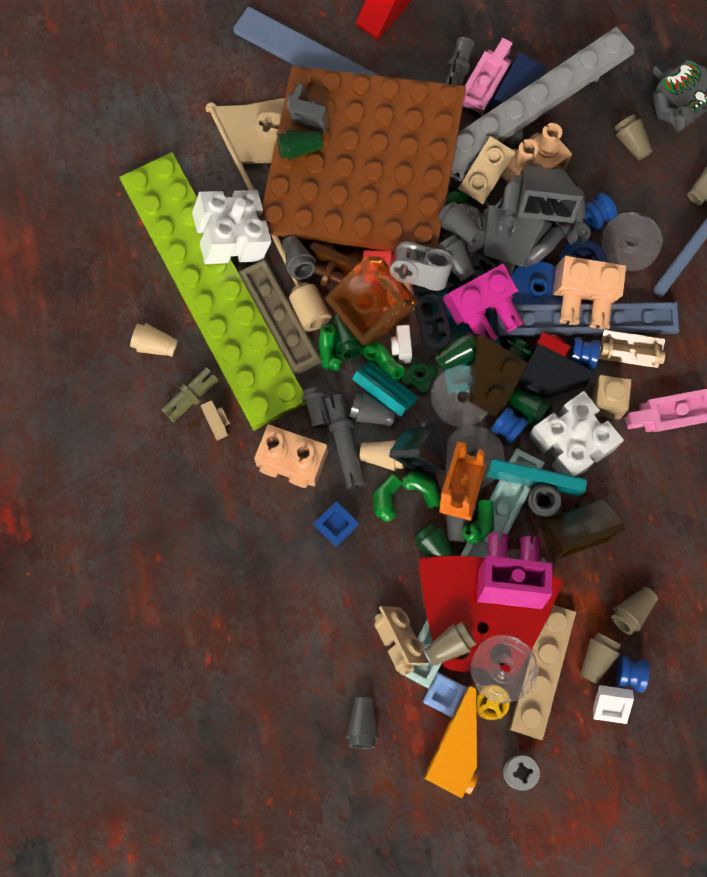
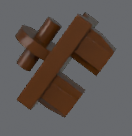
[309,242,363,289]

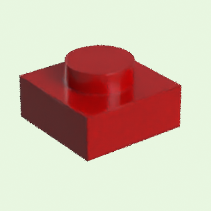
[533,332,571,357]

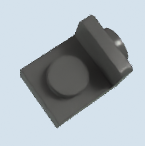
[287,83,330,133]

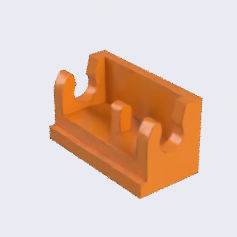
[439,441,486,521]

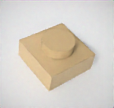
[200,400,230,441]

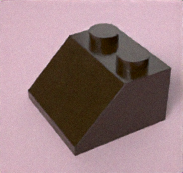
[539,498,626,561]

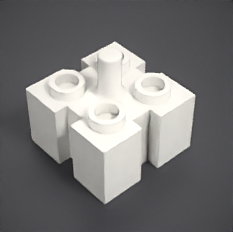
[192,190,271,264]
[529,391,624,477]

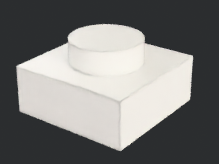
[390,325,412,365]
[593,685,634,724]

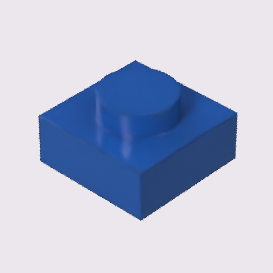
[314,501,359,548]

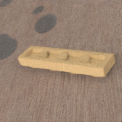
[509,605,576,740]

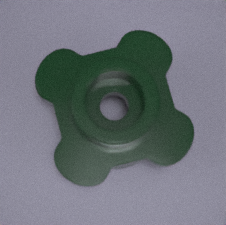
[504,337,533,361]
[402,357,438,393]

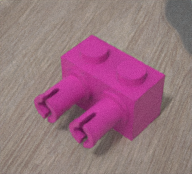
[443,264,525,341]
[477,532,552,609]

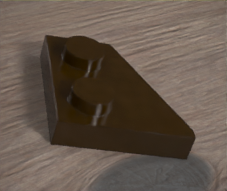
[469,333,528,418]

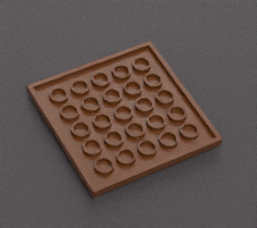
[259,66,466,254]

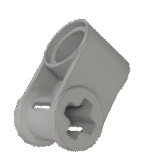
[390,241,453,291]

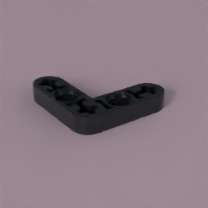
[409,256,497,353]

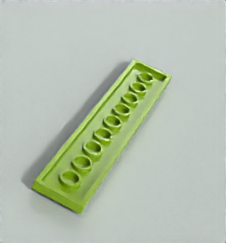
[119,152,306,431]

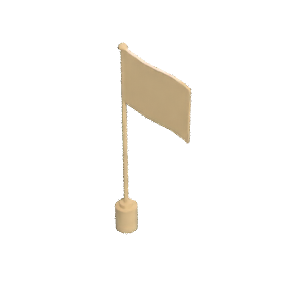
[205,98,332,332]

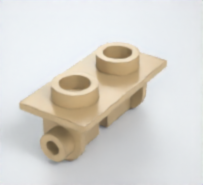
[458,136,515,204]
[598,329,665,368]
[374,606,429,675]

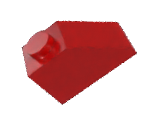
[355,0,412,40]

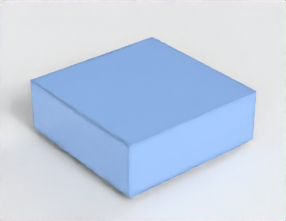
[423,672,467,718]

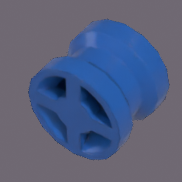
[584,193,618,231]
[569,337,600,371]
[490,406,529,446]
[615,655,650,693]

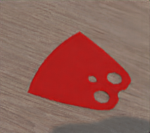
[419,556,562,678]

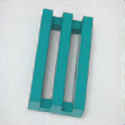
[352,361,419,416]

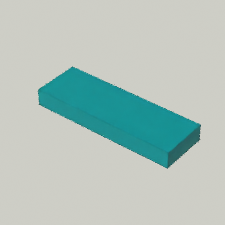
[485,459,587,497]

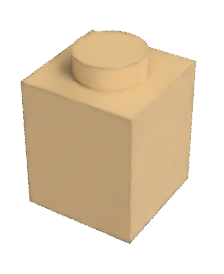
[591,375,631,420]

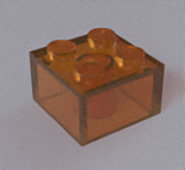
[325,256,419,345]

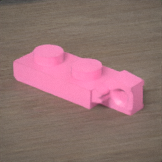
[464,38,513,115]
[624,389,707,432]

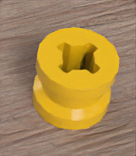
[476,686,510,720]

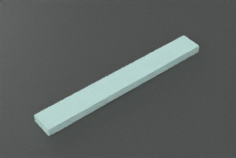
[399,448,545,689]

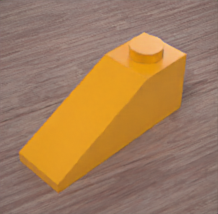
[423,686,479,798]

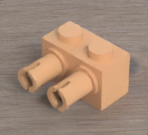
[501,123,572,183]
[553,256,626,330]
[254,424,328,488]

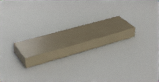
[238,259,321,376]

